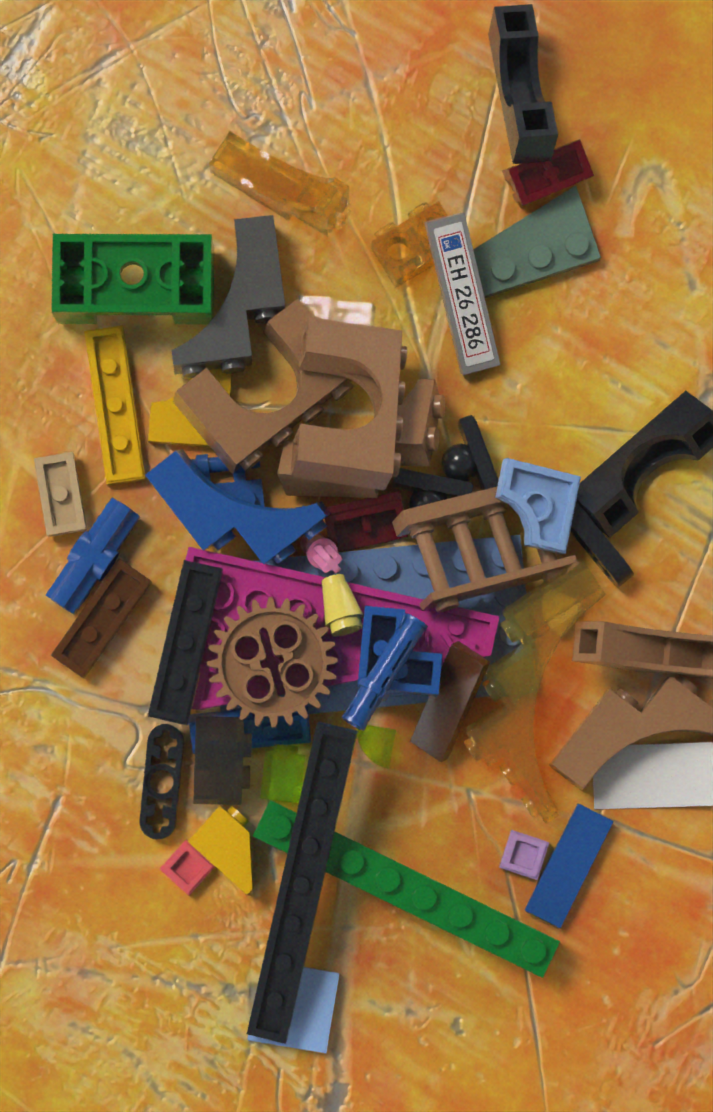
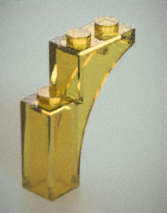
[209,131,352,237]

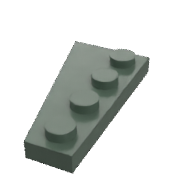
[473,186,601,298]

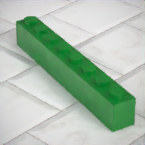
[253,800,560,978]

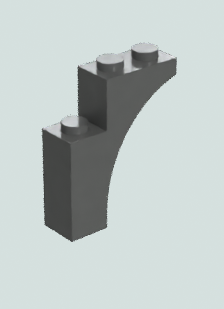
[171,215,285,378]

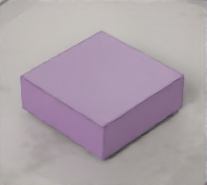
[499,830,549,880]

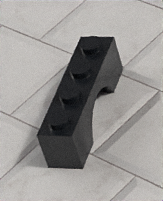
[488,4,558,164]
[576,391,713,538]

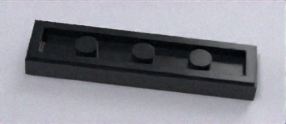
[148,560,223,726]

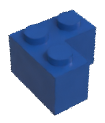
[357,606,442,697]

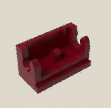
[502,139,594,206]
[324,491,408,552]

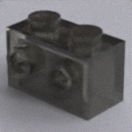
[193,716,252,805]

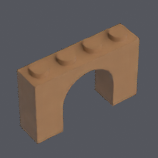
[173,299,354,474]
[290,316,407,490]

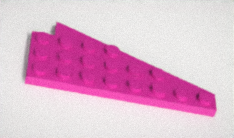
[186,547,500,710]

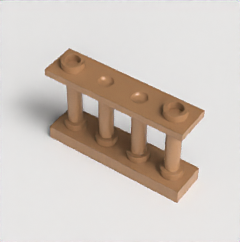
[392,487,577,613]

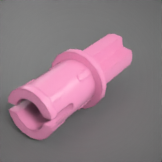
[300,533,342,574]

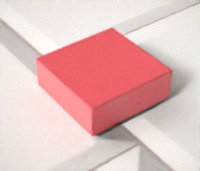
[160,839,215,896]

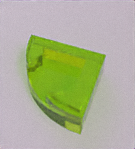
[356,724,396,769]

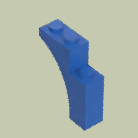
[145,449,331,565]

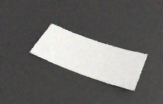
[593,742,713,809]

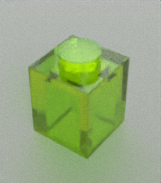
[260,744,306,803]

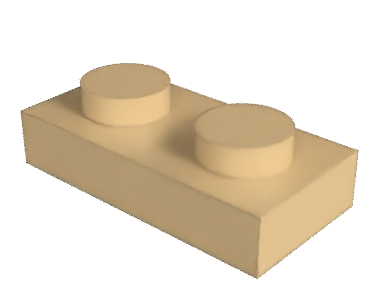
[34,452,87,537]

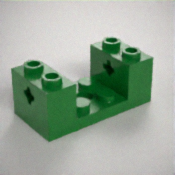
[52,234,214,324]

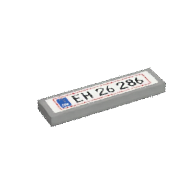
[424,212,500,375]

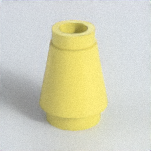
[321,574,364,636]

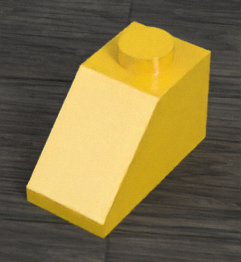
[187,805,254,895]

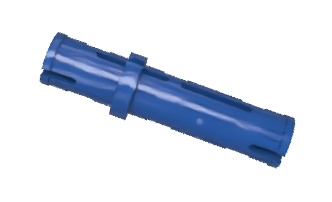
[341,613,428,731]

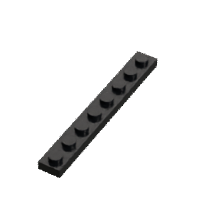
[247,721,358,1044]

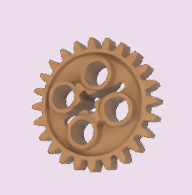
[207,597,338,728]

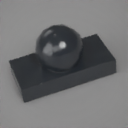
[441,415,499,490]
[392,468,473,508]

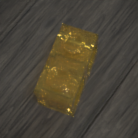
[371,201,448,288]

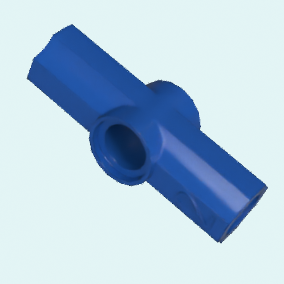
[46,498,141,615]

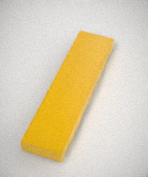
[84,325,146,486]

